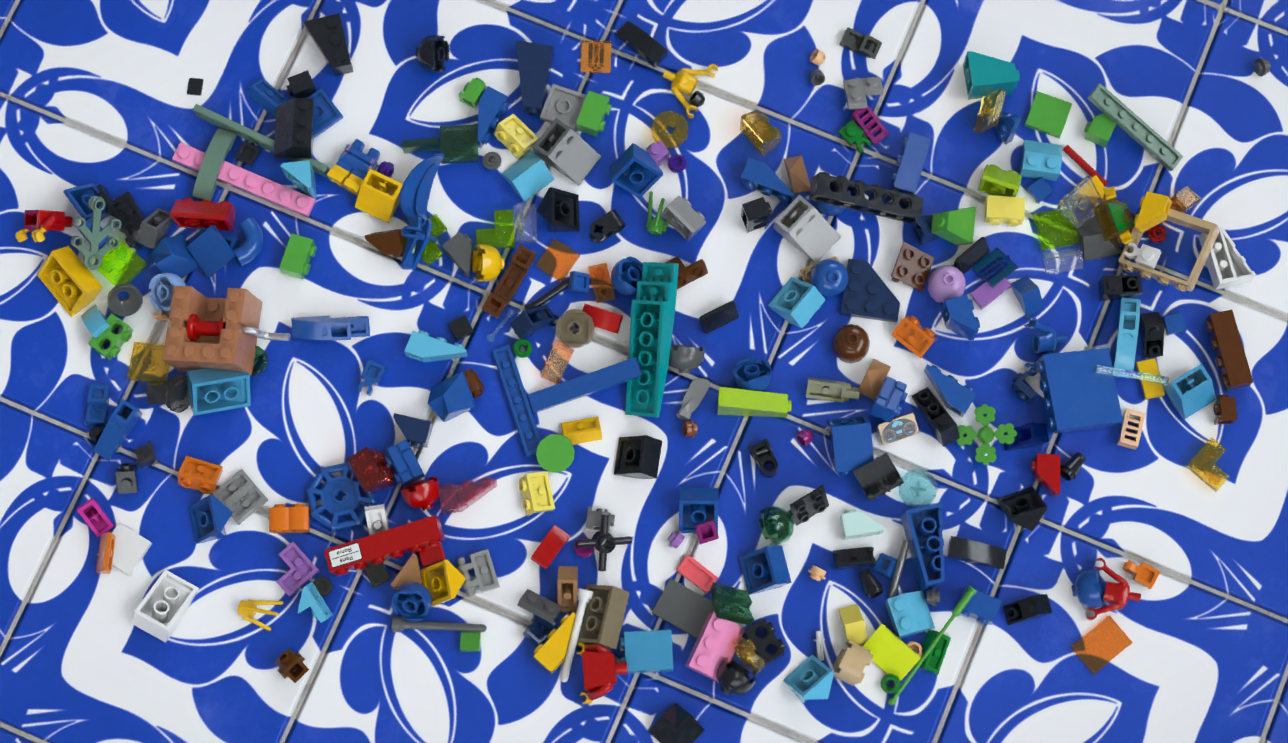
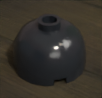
[415,35,449,73]
[717,658,757,695]

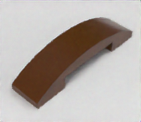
[482,244,537,319]

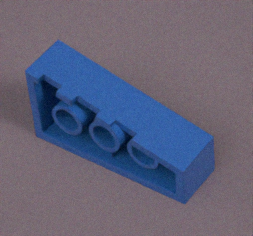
[900,502,945,590]

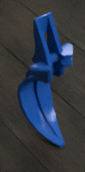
[399,153,444,270]

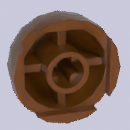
[831,324,870,364]

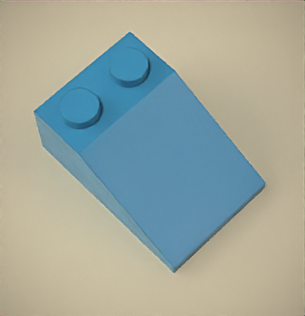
[187,368,251,416]

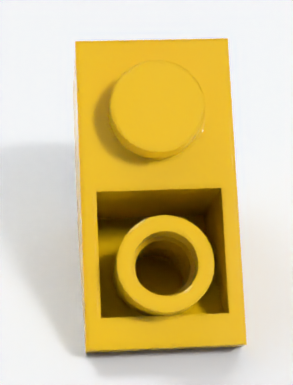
[1134,191,1172,233]

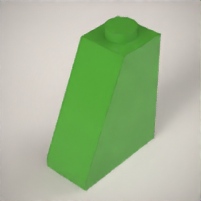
[931,207,976,246]

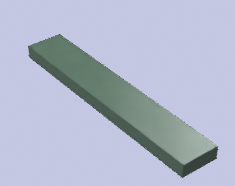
[1087,83,1184,172]

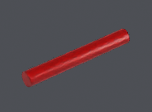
[1063,145,1108,187]

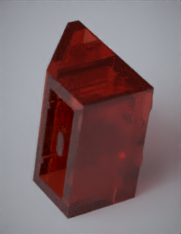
[347,447,396,494]

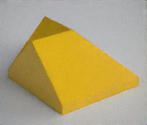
[421,560,466,607]

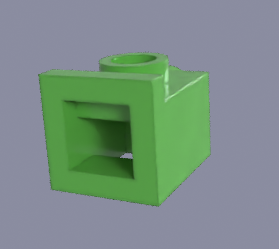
[458,78,486,110]

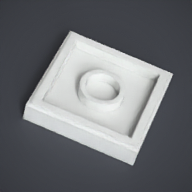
[97,523,153,576]

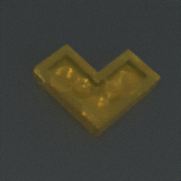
[1186,437,1230,492]

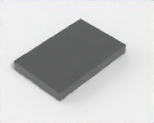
[652,578,722,638]

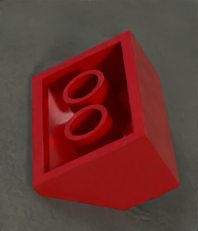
[170,198,236,232]

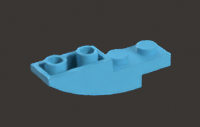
[1113,298,1141,374]

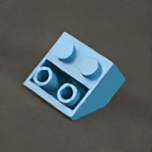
[1163,364,1216,419]

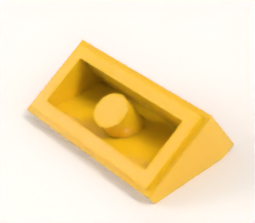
[561,416,602,445]

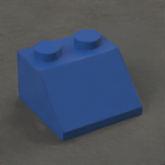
[610,143,663,198]
[679,488,718,533]
[739,545,792,595]

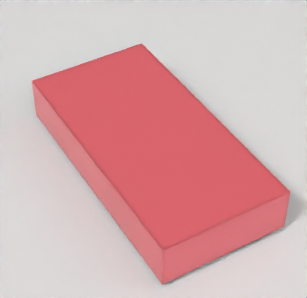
[676,554,719,594]

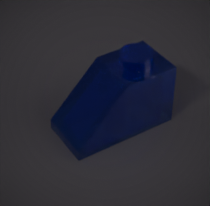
[1004,422,1049,451]

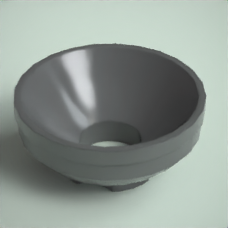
[107,283,143,316]

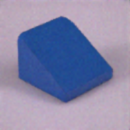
[872,553,897,580]

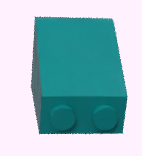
[963,51,1020,100]

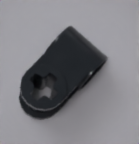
[590,209,626,243]
[748,439,778,478]

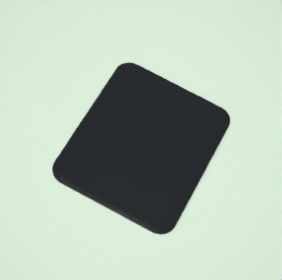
[187,78,204,96]

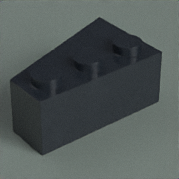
[303,13,354,76]

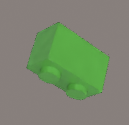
[576,91,612,137]
[279,233,317,280]

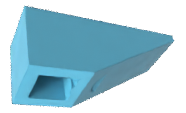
[404,330,468,362]

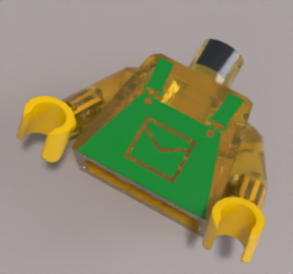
[1093,186,1135,245]

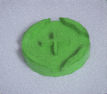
[536,434,575,472]

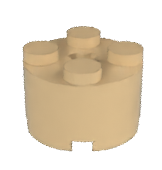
[833,640,873,686]

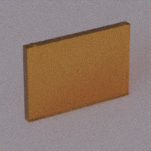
[1071,615,1133,675]

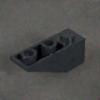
[911,387,960,447]

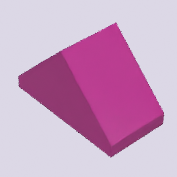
[76,498,114,537]

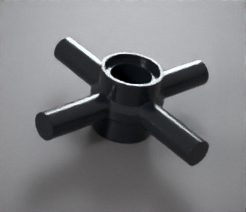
[575,513,632,571]

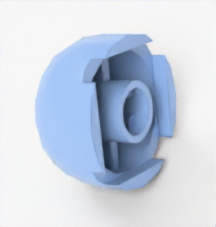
[149,273,186,311]

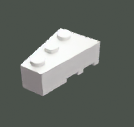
[1198,226,1257,290]

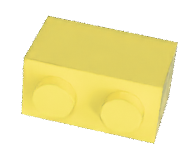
[984,195,1025,227]

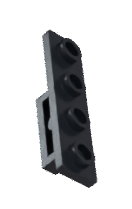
[97,184,146,251]

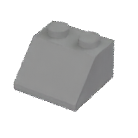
[661,196,706,241]

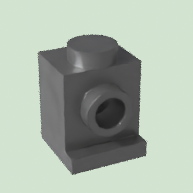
[586,506,615,531]

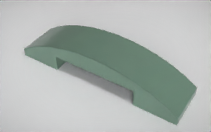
[192,128,237,201]

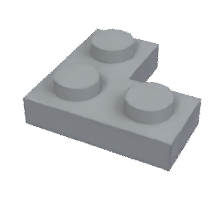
[843,77,883,110]

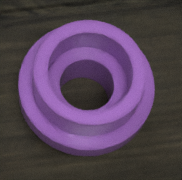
[667,530,685,549]

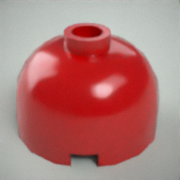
[400,476,441,511]

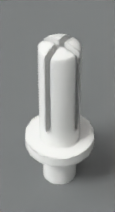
[813,631,825,661]

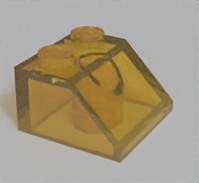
[740,110,782,156]

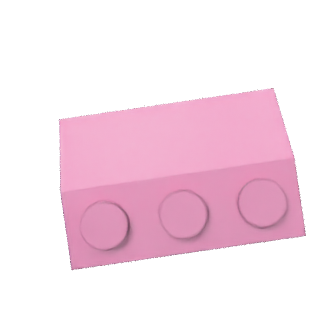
[685,612,745,683]

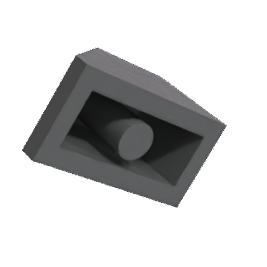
[137,208,173,249]
[442,231,473,278]

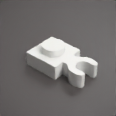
[1124,243,1162,269]

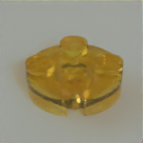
[651,111,689,149]
[733,637,765,675]

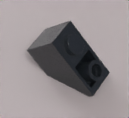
[1098,275,1142,301]
[1139,312,1164,358]
[1003,594,1053,625]

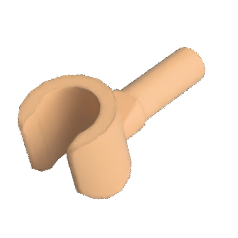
[151,308,172,324]

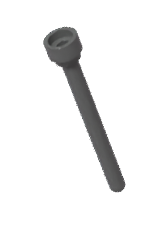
[392,616,487,632]

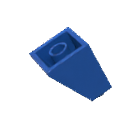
[827,415,874,475]

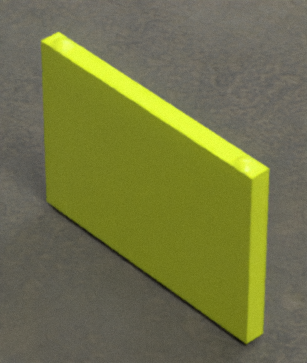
[862,624,921,682]

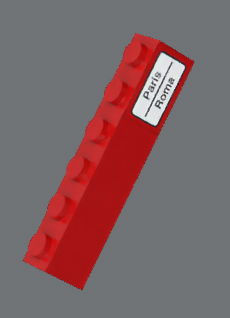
[324,515,445,576]

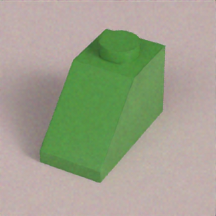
[1084,113,1116,148]

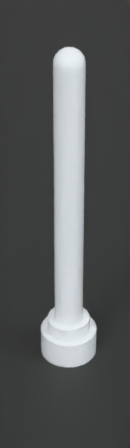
[560,588,593,682]

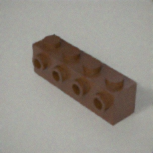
[1205,309,1253,391]

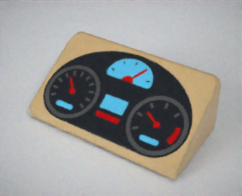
[876,413,919,446]

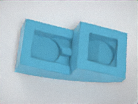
[81,304,110,338]

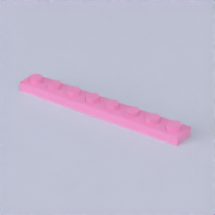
[172,142,316,217]

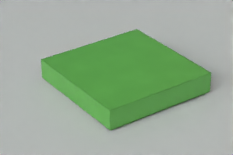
[1024,91,1072,139]

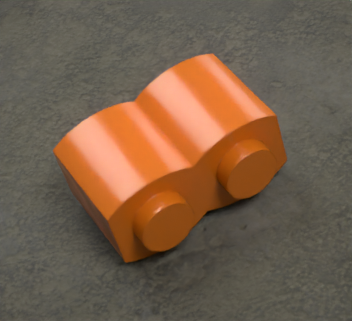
[269,503,310,534]

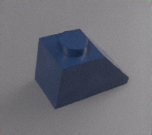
[913,215,940,245]
[510,304,557,339]
[393,413,433,449]

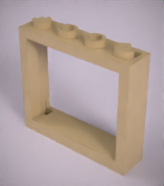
[1119,209,1220,292]

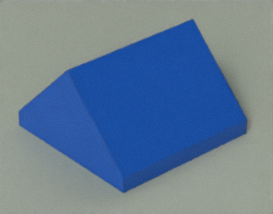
[63,183,110,222]

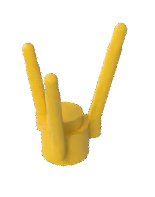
[237,599,284,631]

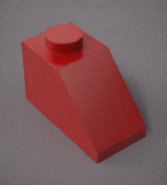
[1031,454,1060,497]

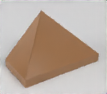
[784,155,810,195]
[859,359,891,401]
[390,553,423,590]

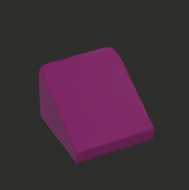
[695,520,719,544]

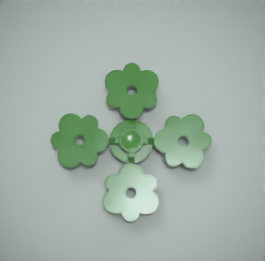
[957,404,1017,465]

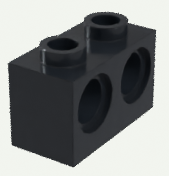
[741,197,772,233]
[744,618,786,667]

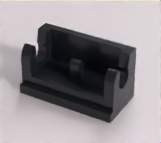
[833,546,876,570]

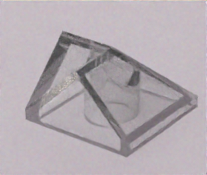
[1057,176,1104,229]

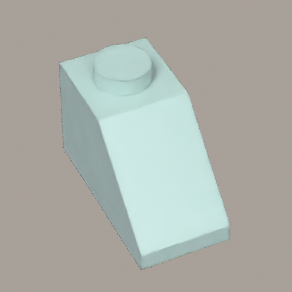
[840,509,884,540]

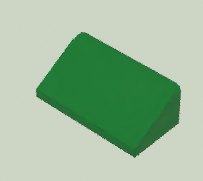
[916,630,951,675]

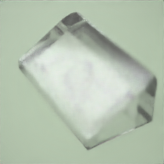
[513,203,537,242]
[1042,248,1083,274]

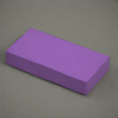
[970,271,1012,309]

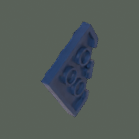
[840,259,900,323]

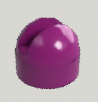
[796,429,813,447]

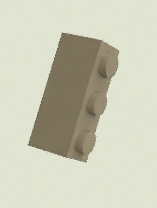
[577,584,630,650]

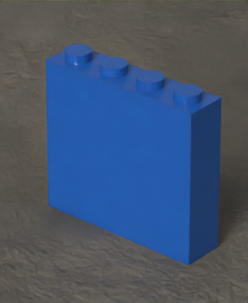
[1036,348,1123,434]

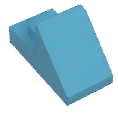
[298,582,333,623]

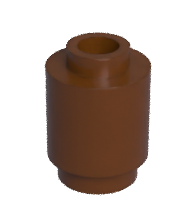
[464,369,485,399]

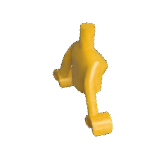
[663,64,718,119]

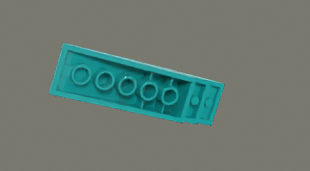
[625,262,679,417]

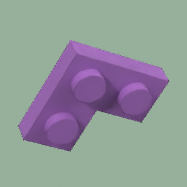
[277,542,319,597]

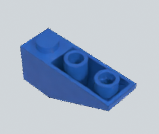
[478,86,509,148]
[740,158,794,203]
[924,364,977,418]
[93,399,143,461]

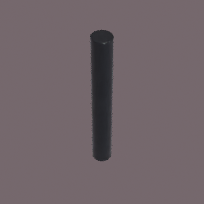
[524,277,570,310]

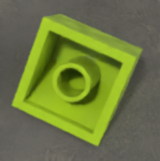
[977,164,1022,197]

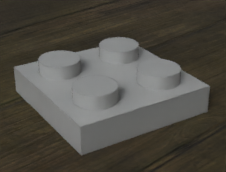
[540,84,587,131]

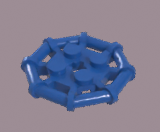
[305,461,377,532]

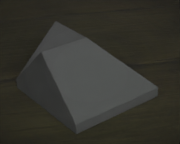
[1075,216,1121,262]

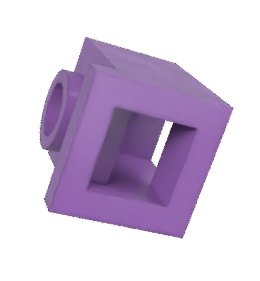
[646,141,669,166]

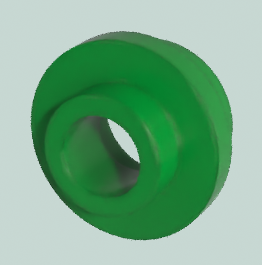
[513,339,532,358]
[881,674,901,694]

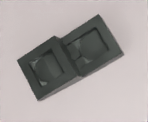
[839,27,883,59]

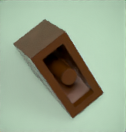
[364,229,406,258]

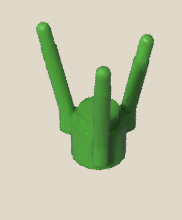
[646,191,669,236]

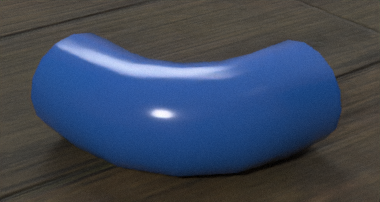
[232,217,263,267]

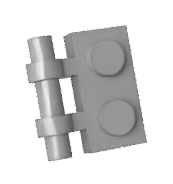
[457,549,500,597]

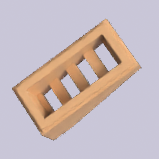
[1117,408,1145,450]

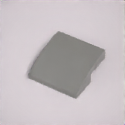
[212,469,268,525]

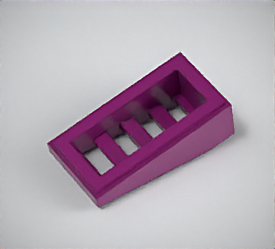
[851,105,889,146]

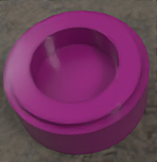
[575,538,594,558]

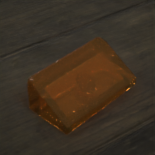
[540,340,574,384]

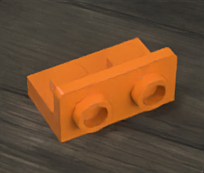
[891,315,937,359]
[177,456,223,495]

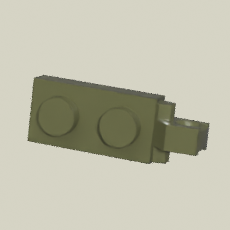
[805,377,860,403]

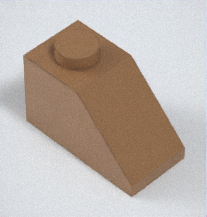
[557,566,578,612]

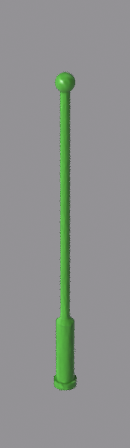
[888,586,977,706]

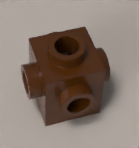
[275,649,310,683]

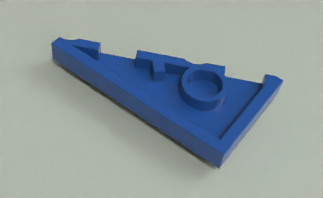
[988,111,1021,145]

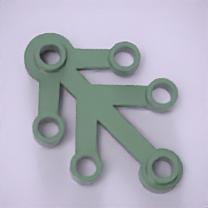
[71,196,121,270]

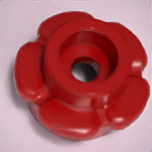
[1148,225,1167,243]

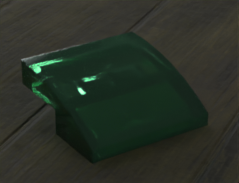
[711,582,754,626]

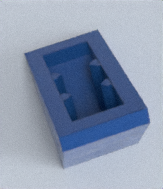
[1010,276,1045,316]

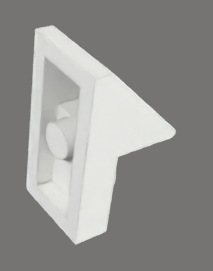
[365,504,389,535]

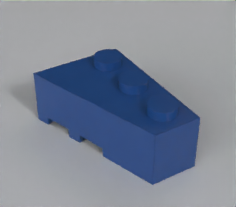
[891,132,932,194]

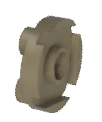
[556,309,594,348]

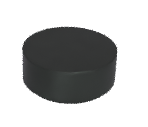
[313,577,333,597]

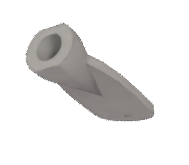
[676,378,710,421]

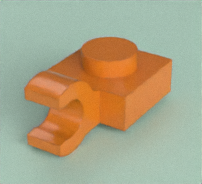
[1122,560,1160,589]

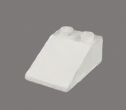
[132,570,199,643]

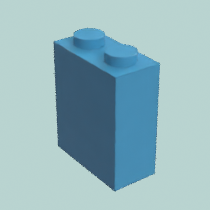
[620,630,673,674]

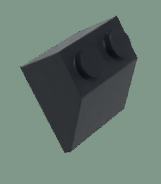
[614,435,662,479]

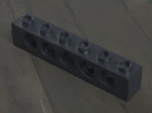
[809,172,923,224]

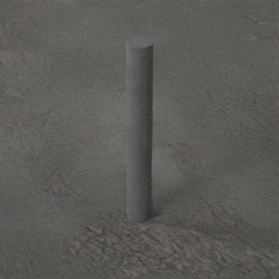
[887,540,910,598]

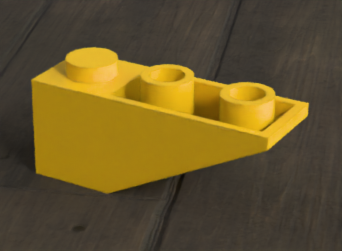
[534,612,576,674]

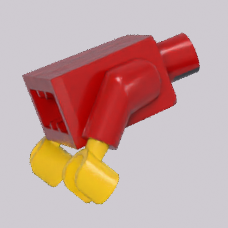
[15,210,73,242]
[577,643,628,704]

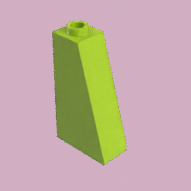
[717,387,791,418]

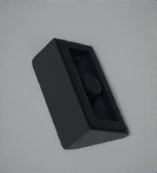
[953,237,990,275]
[699,301,739,334]

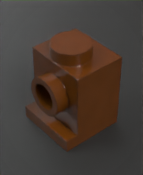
[1213,394,1238,425]

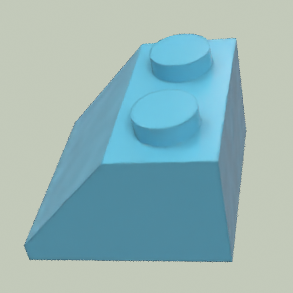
[1019,140,1062,181]
[768,277,826,328]
[885,591,935,639]

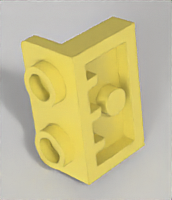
[494,113,539,159]
[518,472,555,516]

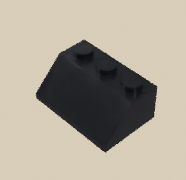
[274,98,314,159]

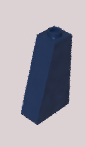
[516,40,554,116]

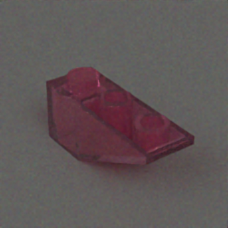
[439,477,498,515]

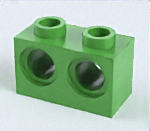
[88,313,133,361]

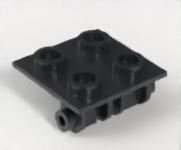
[853,452,904,501]
[788,485,829,526]

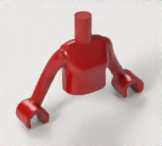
[1086,558,1141,621]

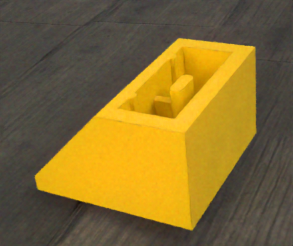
[355,169,403,223]

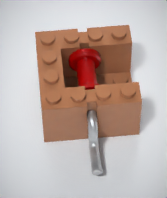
[162,286,290,376]

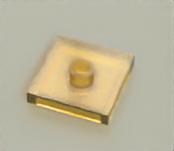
[973,89,1006,133]
[127,342,170,382]

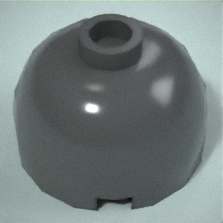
[669,345,705,373]

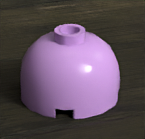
[928,265,966,303]

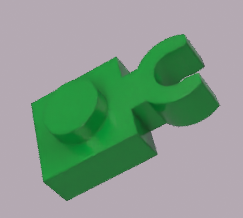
[838,120,871,154]

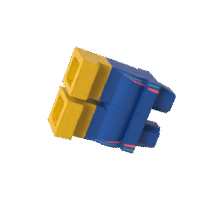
[327,139,380,196]

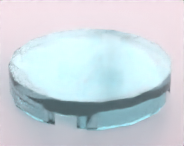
[898,469,937,508]

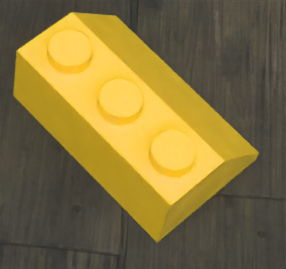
[37,246,103,317]

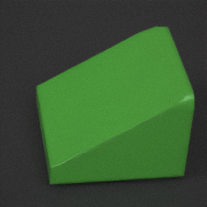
[460,632,481,652]

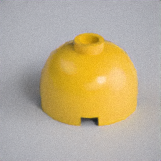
[472,244,504,282]

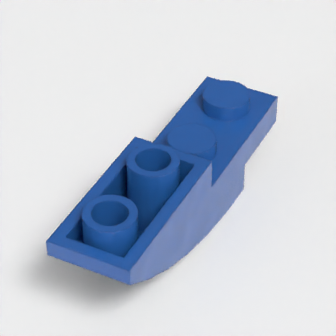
[291,315,370,340]

